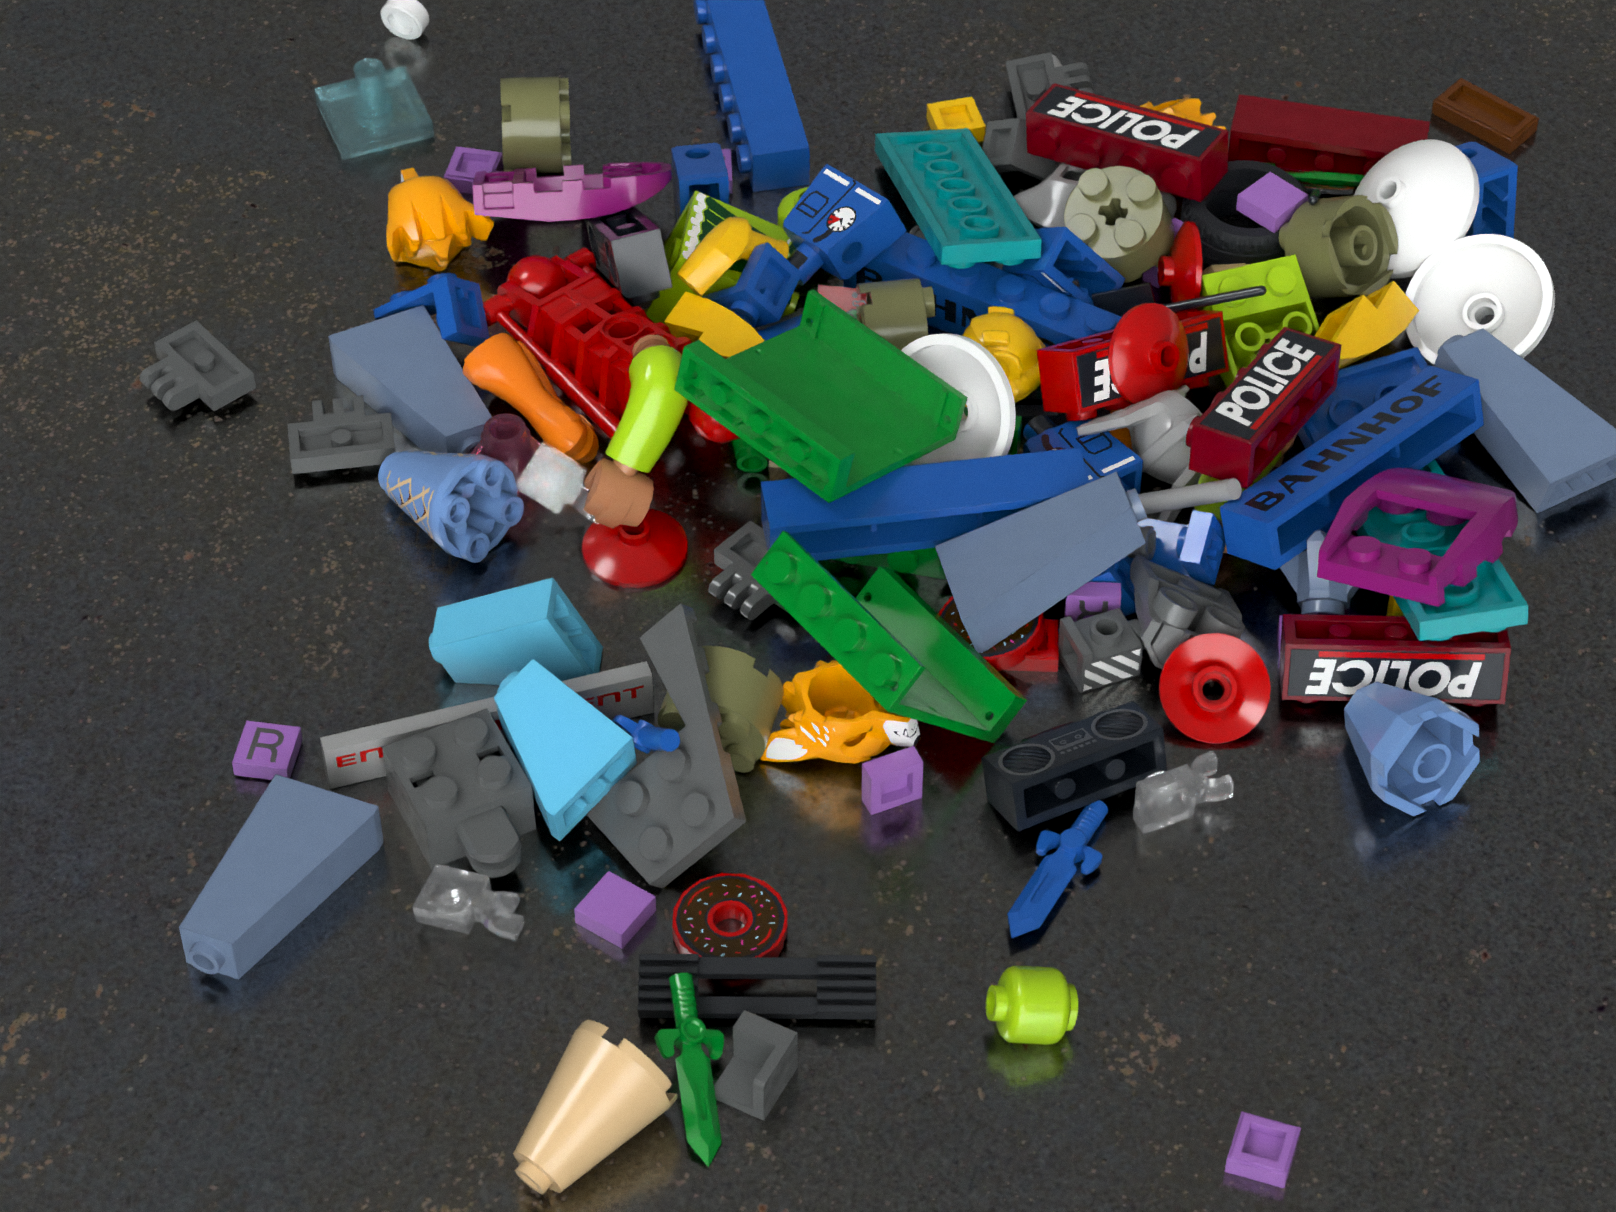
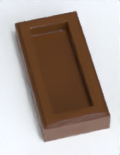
[1431,78,1539,154]

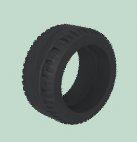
[1180,160,1309,270]

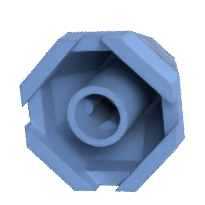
[1344,682,1480,817]

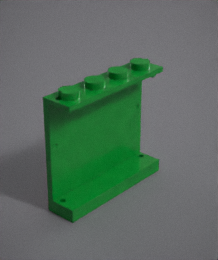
[674,289,968,503]
[751,531,1027,743]

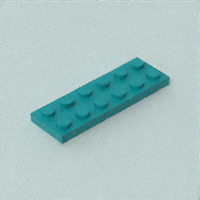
[875,128,1042,269]
[1355,459,1528,641]

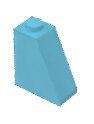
[429,578,603,685]
[494,659,637,841]

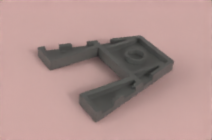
[586,603,746,889]

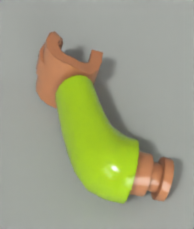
[583,334,688,528]

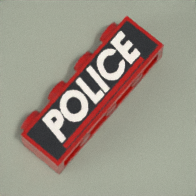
[1037,310,1229,421]

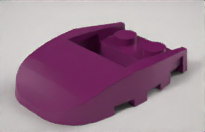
[472,162,672,222]
[1317,468,1518,607]

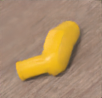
[677,217,789,297]

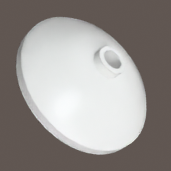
[1354,139,1479,279]
[1405,234,1555,366]
[901,333,1016,467]

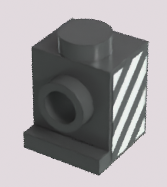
[1058,608,1146,693]

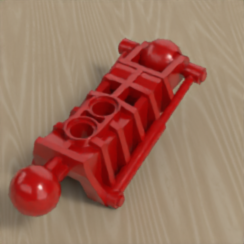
[483,247,740,444]

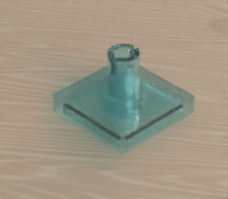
[314,58,434,160]

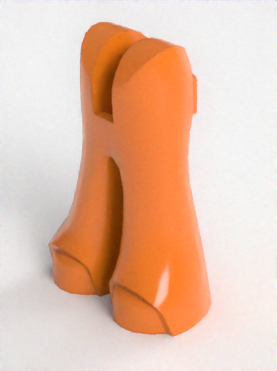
[463,333,599,463]

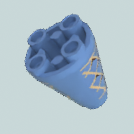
[378,450,524,563]

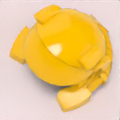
[962,306,1046,407]

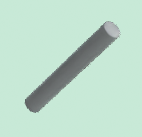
[1138,478,1242,514]

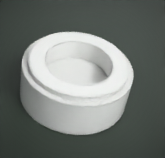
[381,0,429,39]

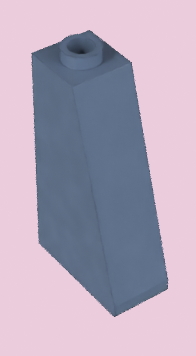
[328,305,497,458]
[1434,328,1616,513]
[935,472,1147,653]
[179,774,384,980]

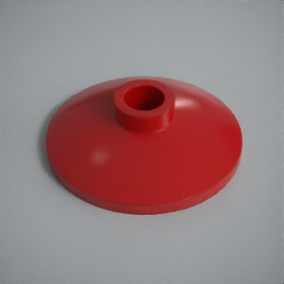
[1157,221,1202,310]
[1108,303,1189,405]
[582,508,688,588]
[1159,633,1271,744]

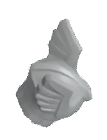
[1076,385,1202,522]

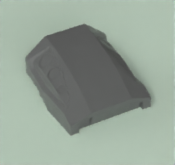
[1130,554,1245,684]

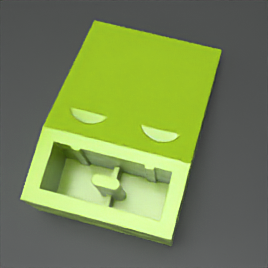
[1197,254,1320,388]

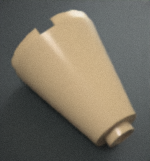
[513,1019,677,1194]

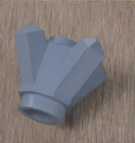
[1279,530,1359,615]

